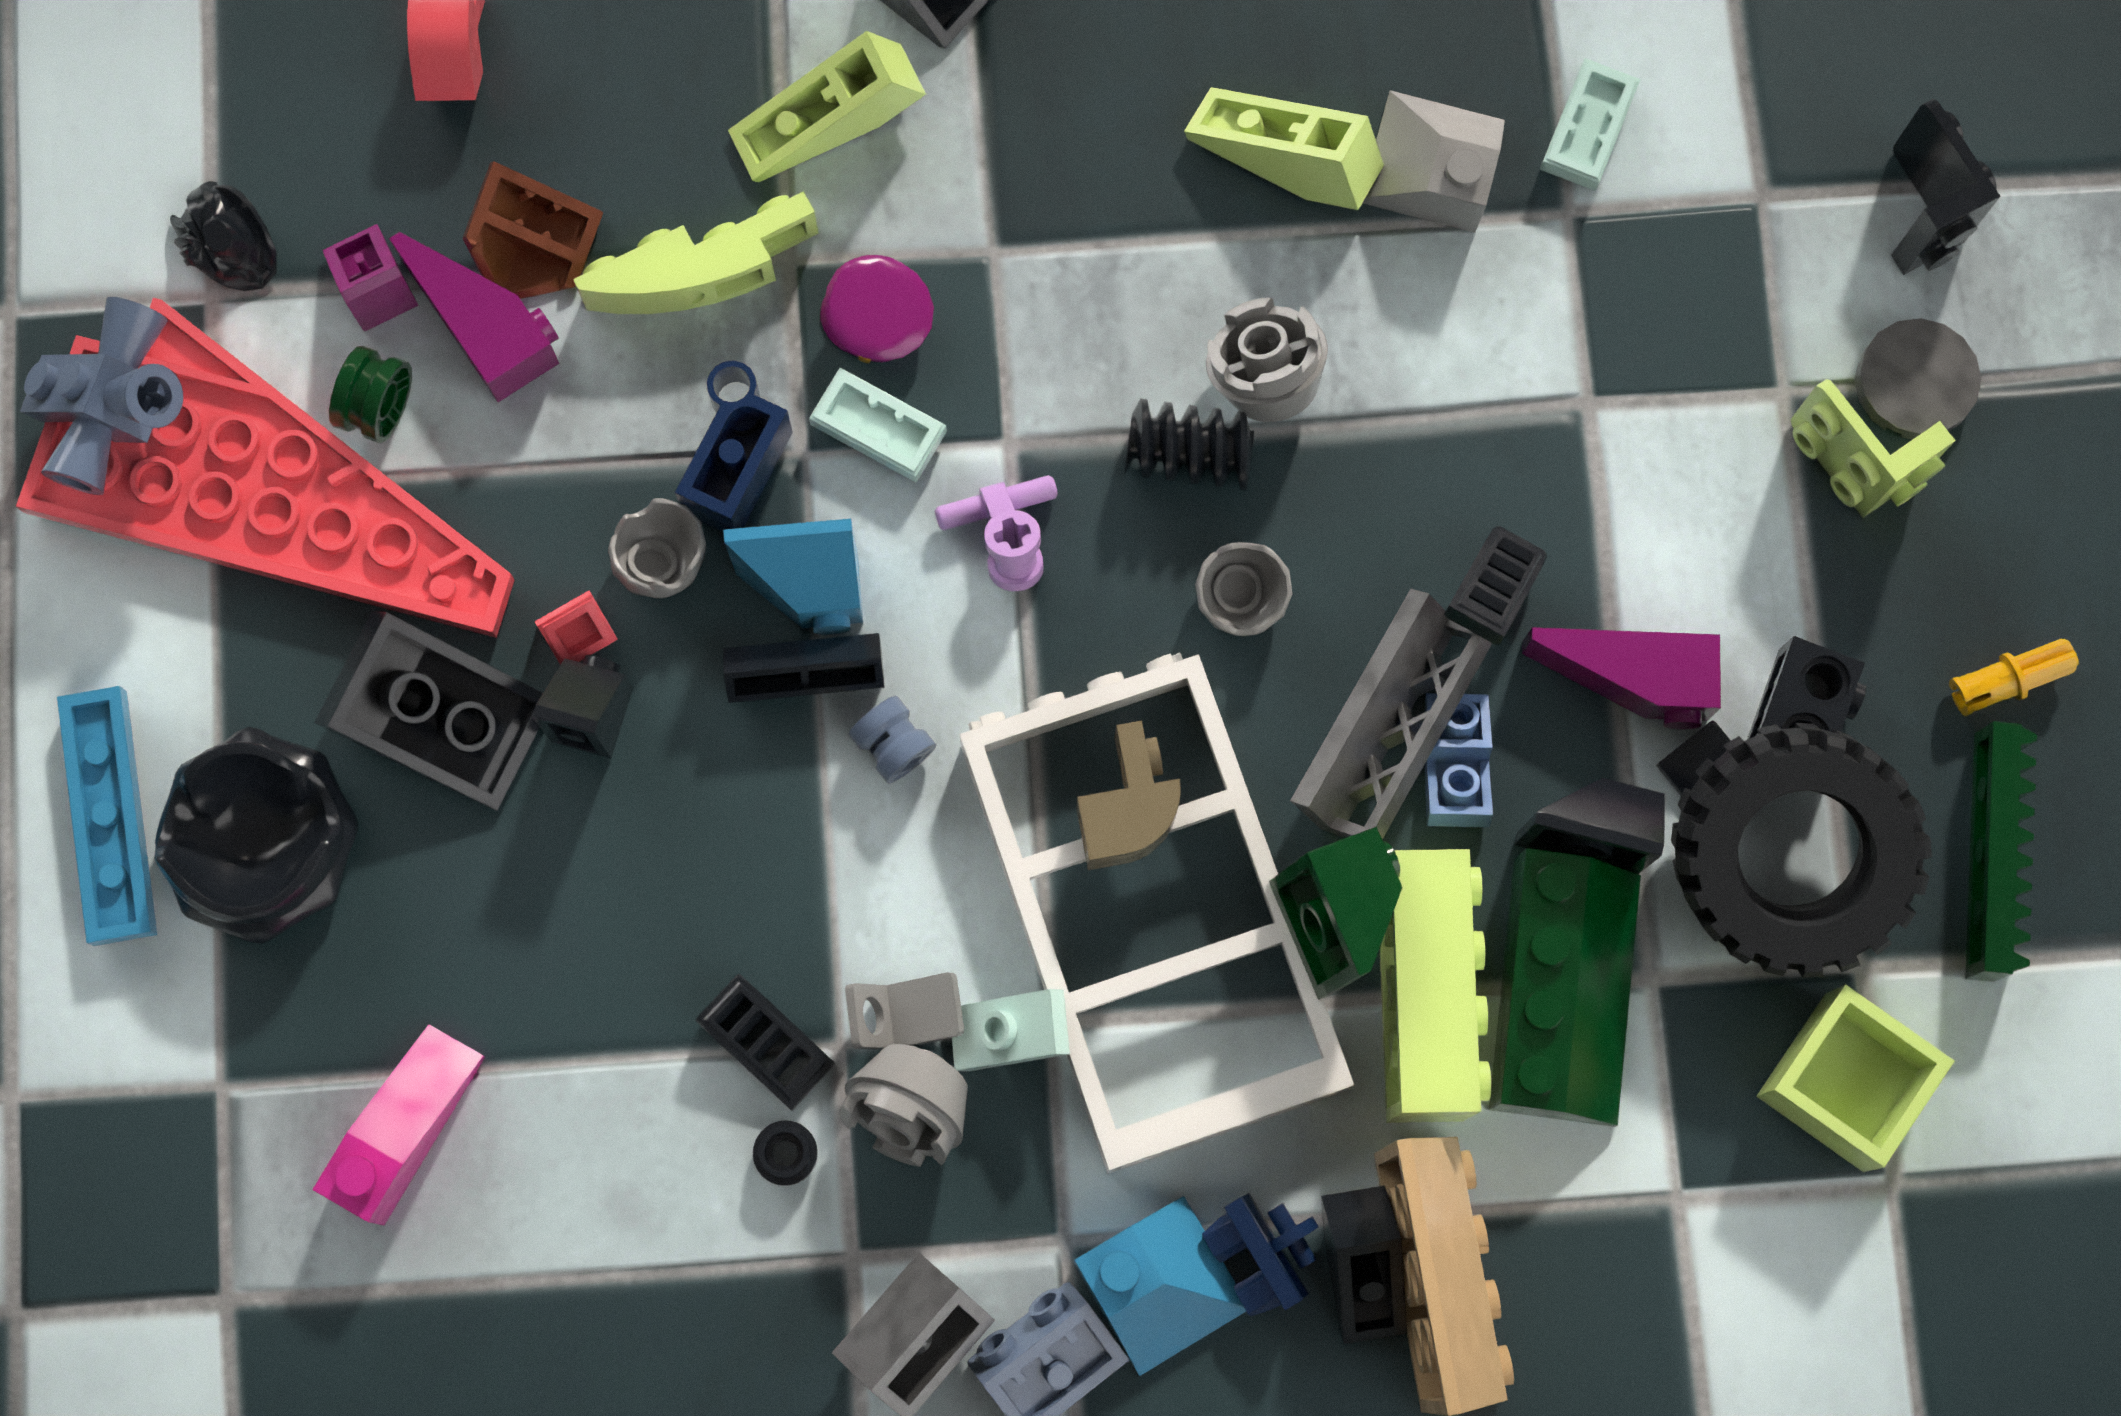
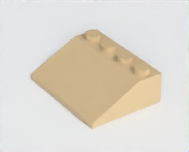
[1374,1137,1514,1416]

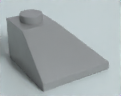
[1363,90,1505,233]

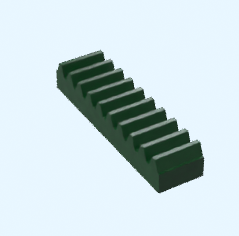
[1965,721,2037,982]

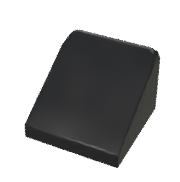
[1656,720,1731,796]

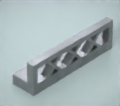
[1290,589,1492,839]

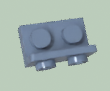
[967,1282,1129,1416]

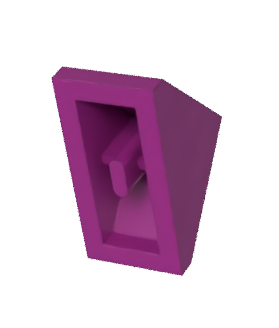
[322,224,419,332]

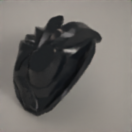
[170,181,277,291]

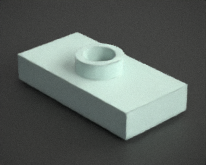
[1540,58,1641,191]
[809,368,947,483]
[952,989,1070,1071]

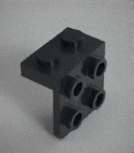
[1891,99,2001,275]

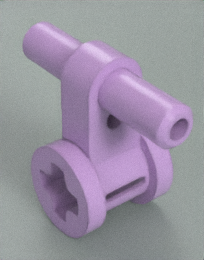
[935,475,1058,591]

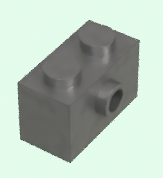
[832,1252,995,1416]

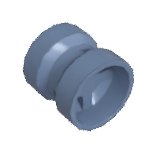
[849,696,937,784]

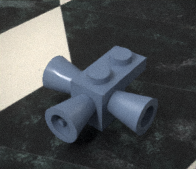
[20,297,183,495]

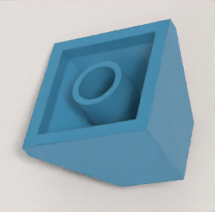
[723,518,864,635]
[1073,1196,1246,1376]

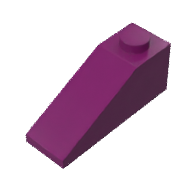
[389,232,560,402]
[1522,627,1721,730]

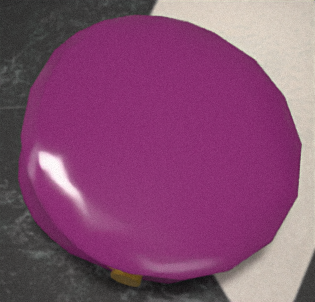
[820,255,934,363]

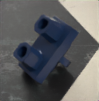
[1202,1193,1319,1317]

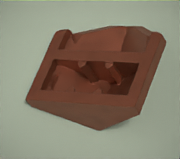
[462,161,603,299]

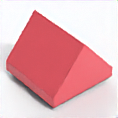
[535,590,618,665]

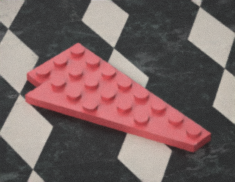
[16,298,515,638]

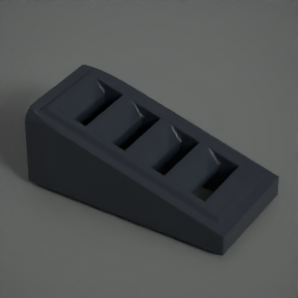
[1444,526,1547,646]
[695,973,836,1111]

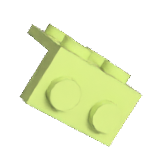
[1791,379,1956,518]

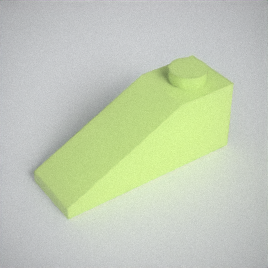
[728,31,926,183]
[1184,87,1384,210]

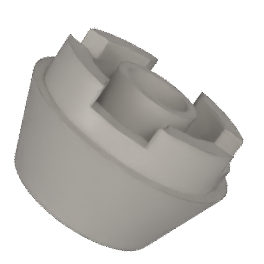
[1206,298,1328,422]
[839,1044,968,1167]

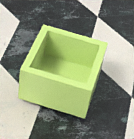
[1757,984,1955,1172]

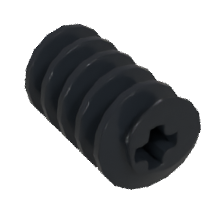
[1124,398,1254,491]

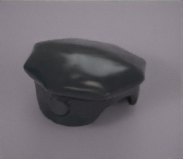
[155,726,359,944]

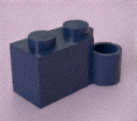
[675,360,793,532]

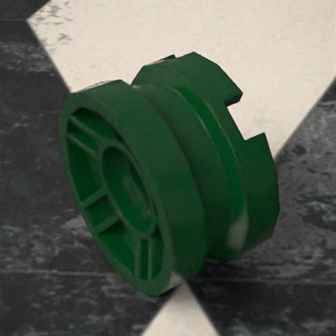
[329,346,412,443]

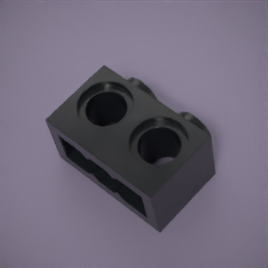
[1747,636,1867,740]

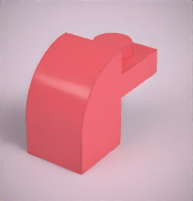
[407,0,485,101]

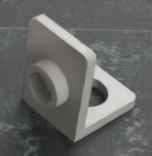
[845,972,964,1050]

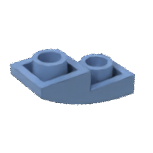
[1425,693,1493,827]

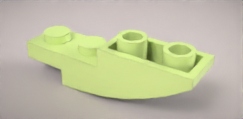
[573,191,819,314]

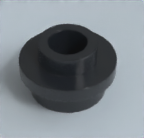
[753,1120,818,1186]

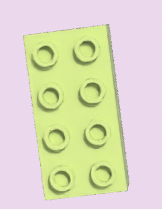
[1380,849,1491,1123]

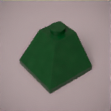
[1269,826,1403,1000]

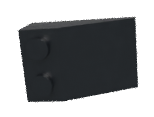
[314,611,543,810]

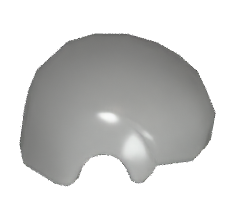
[608,498,706,598]
[1195,542,1293,636]

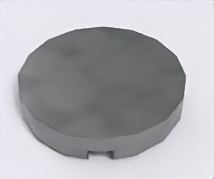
[1855,318,1982,440]

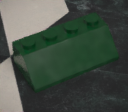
[1489,848,1641,1127]

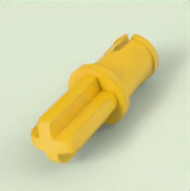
[1949,639,2079,716]

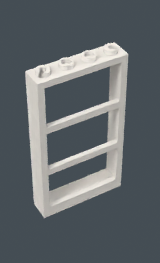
[960,653,1354,1174]

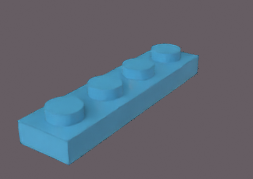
[57,686,157,946]

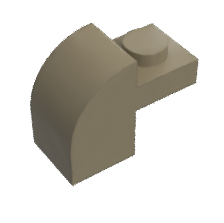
[1076,721,1181,870]

